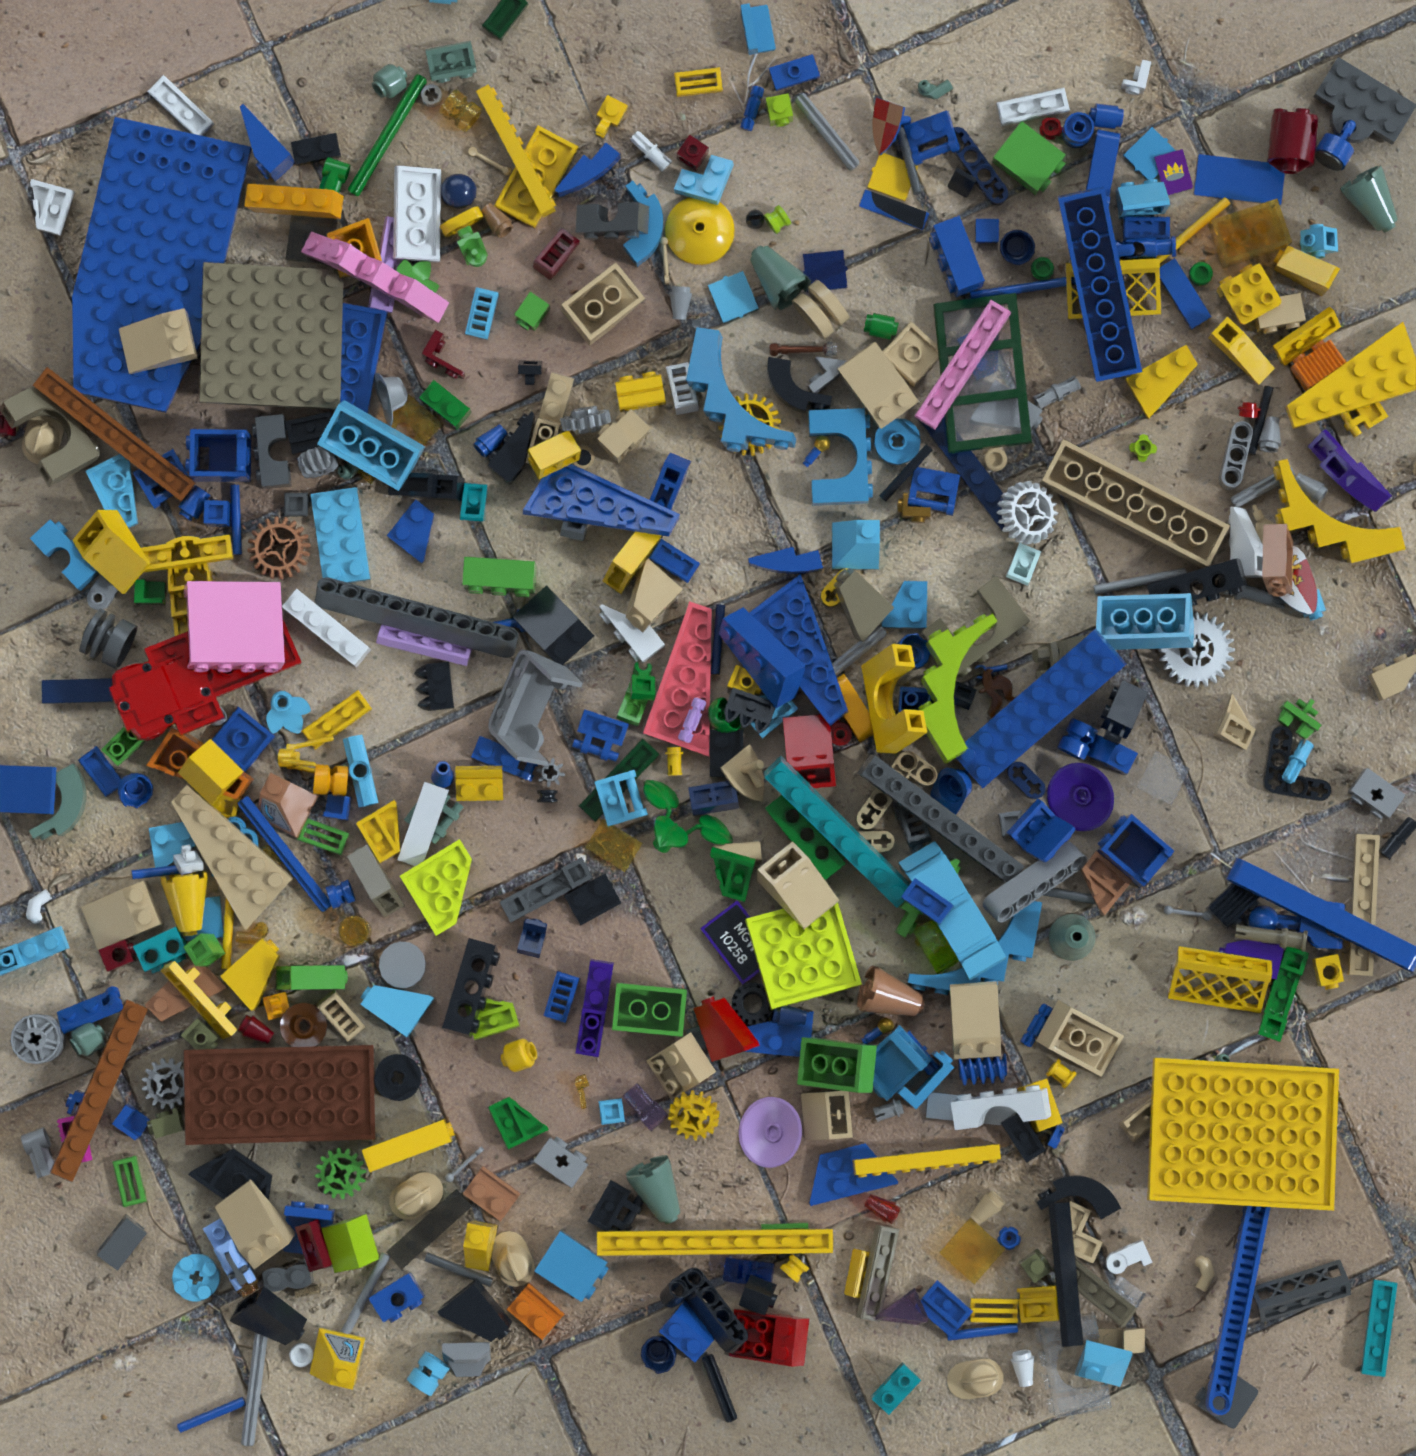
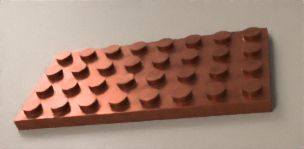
[184,1045,375,1145]

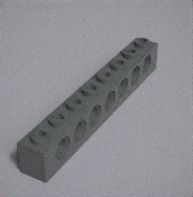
[857,754,1024,883]

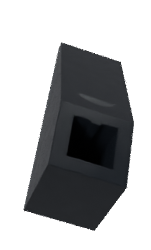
[487,411,535,485]

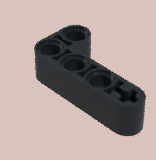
[660,1268,748,1353]

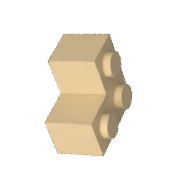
[597,409,651,464]

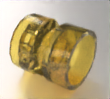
[439,89,483,133]
[339,916,372,946]

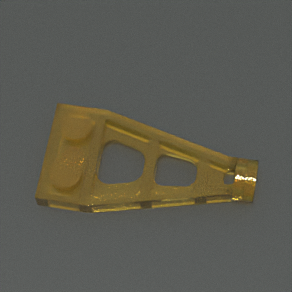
[357,393,443,484]

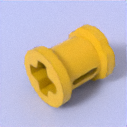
[1045,1058,1077,1089]

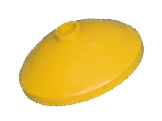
[665,197,735,265]

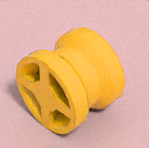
[780,1254,810,1283]

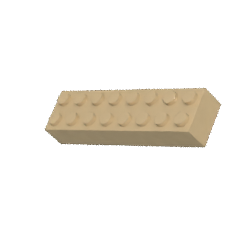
[1040,439,1230,568]

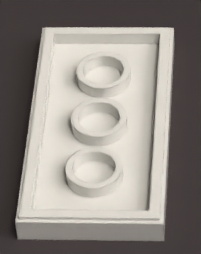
[393,166,441,262]

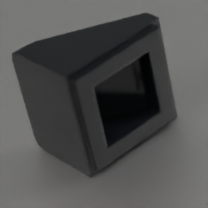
[948,168,976,198]

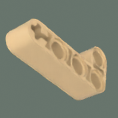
[856,751,937,830]

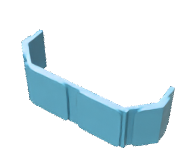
[898,841,1006,980]

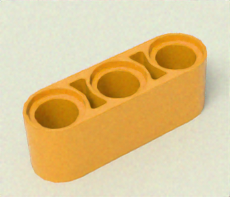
[837,674,874,743]

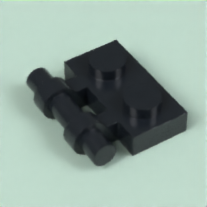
[588,1180,644,1231]

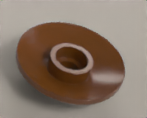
[280,1003,327,1047]

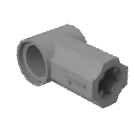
[21,1128,54,1178]

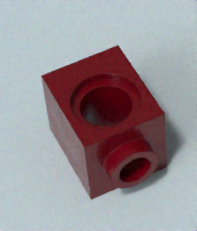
[677,134,709,172]
[99,939,137,972]

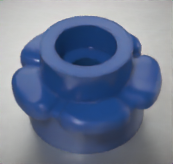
[997,1227,1021,1250]

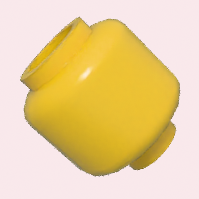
[501,1039,537,1072]

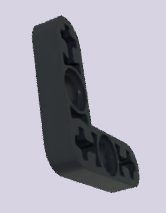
[1263,726,1331,801]

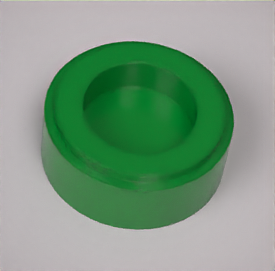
[1189,262,1213,286]

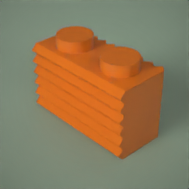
[1290,339,1346,391]

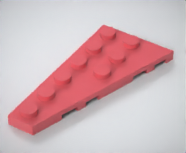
[643,602,712,757]

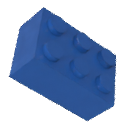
[929,215,985,298]

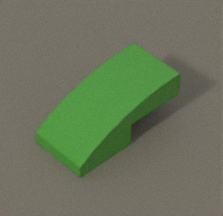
[616,674,656,727]

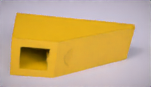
[1208,317,1275,385]

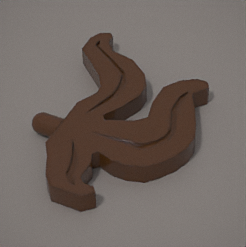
[979,668,1015,718]

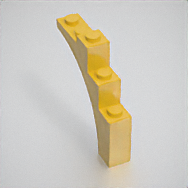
[1273,459,1406,563]

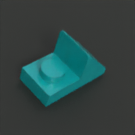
[460,483,488,522]

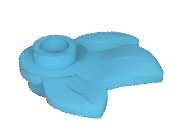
[266,691,311,734]

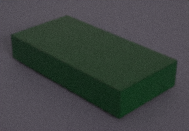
[482,0,529,41]

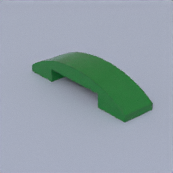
[1257,947,1309,1042]

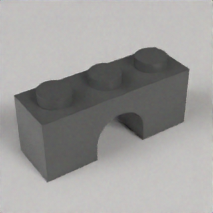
[575,202,649,240]
[252,414,292,489]

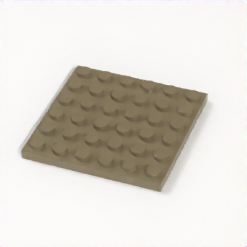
[199,262,343,410]

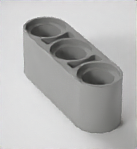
[1219,421,1253,490]

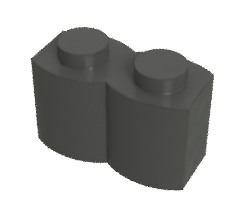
[262,1263,314,1292]

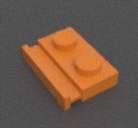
[507,1283,565,1340]

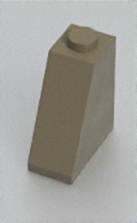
[834,568,894,642]
[347,845,405,917]

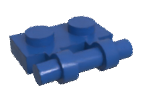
[572,709,629,762]

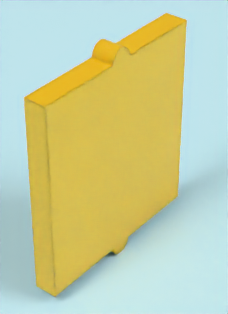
[867,153,918,202]

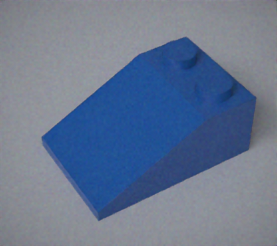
[240,104,295,182]

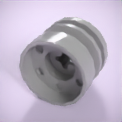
[10,1014,66,1064]

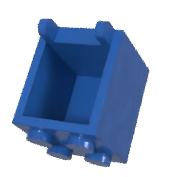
[185,429,252,482]
[1097,814,1174,888]

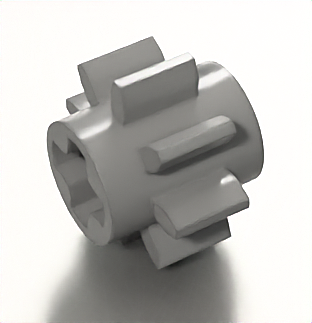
[536,758,565,787]

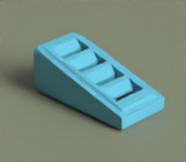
[465,287,499,340]

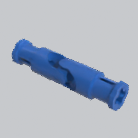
[1115,236,1176,259]

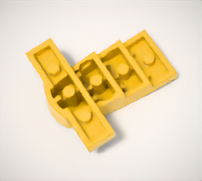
[141,535,234,636]

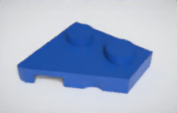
[387,499,434,564]

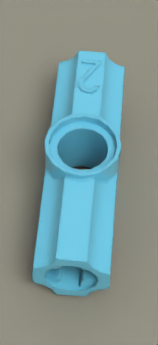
[343,735,379,808]

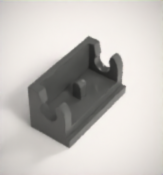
[97,1214,147,1271]

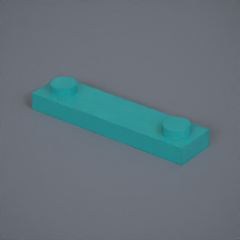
[1360,1279,1398,1377]

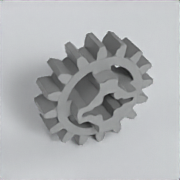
[560,406,611,435]
[142,1058,184,1109]

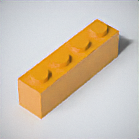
[244,184,344,219]

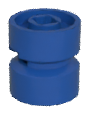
[1061,112,1094,149]
[1057,718,1099,761]

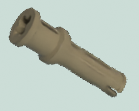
[1235,924,1308,952]

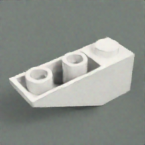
[1229,507,1263,578]
[599,604,665,663]

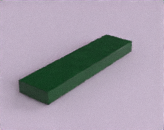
[579,738,660,822]

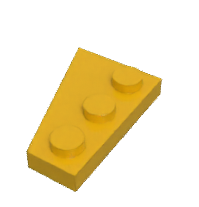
[1125,345,1198,419]

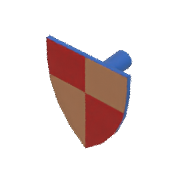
[872,98,911,155]

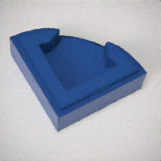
[1046,1125,1065,1149]

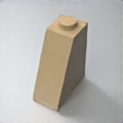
[626,559,683,633]

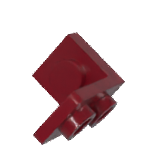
[422,329,466,380]

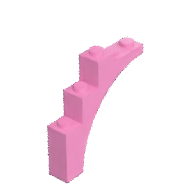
[301,231,449,323]

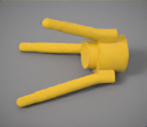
[278,737,334,774]

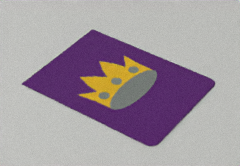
[1154,149,1193,195]

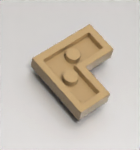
[1050,1200,1103,1263]

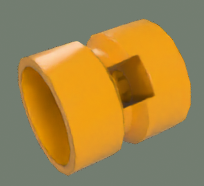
[313,764,348,796]

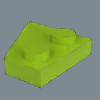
[465,999,520,1040]

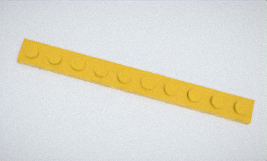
[597,1229,833,1256]

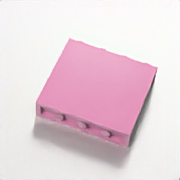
[184,581,285,673]

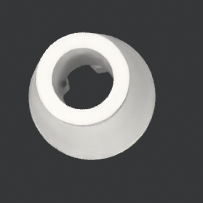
[1011,1350,1034,1387]

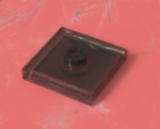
[285,215,338,266]

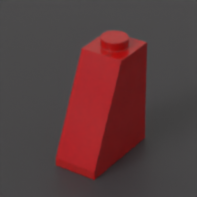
[693,996,760,1062]

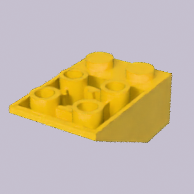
[72,510,150,594]

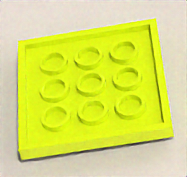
[745,903,862,1010]

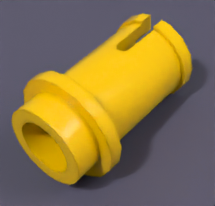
[665,747,683,776]

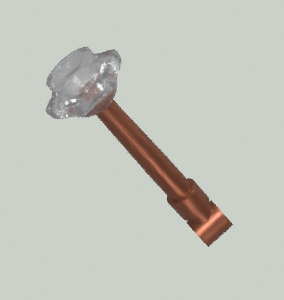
[769,338,837,359]

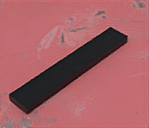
[1048,1202,1084,1347]

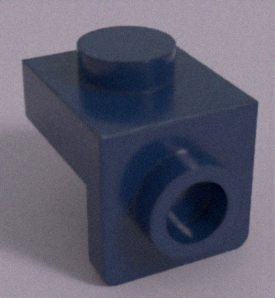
[517,919,547,958]

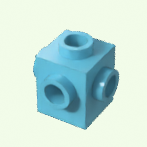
[1300,224,1338,259]

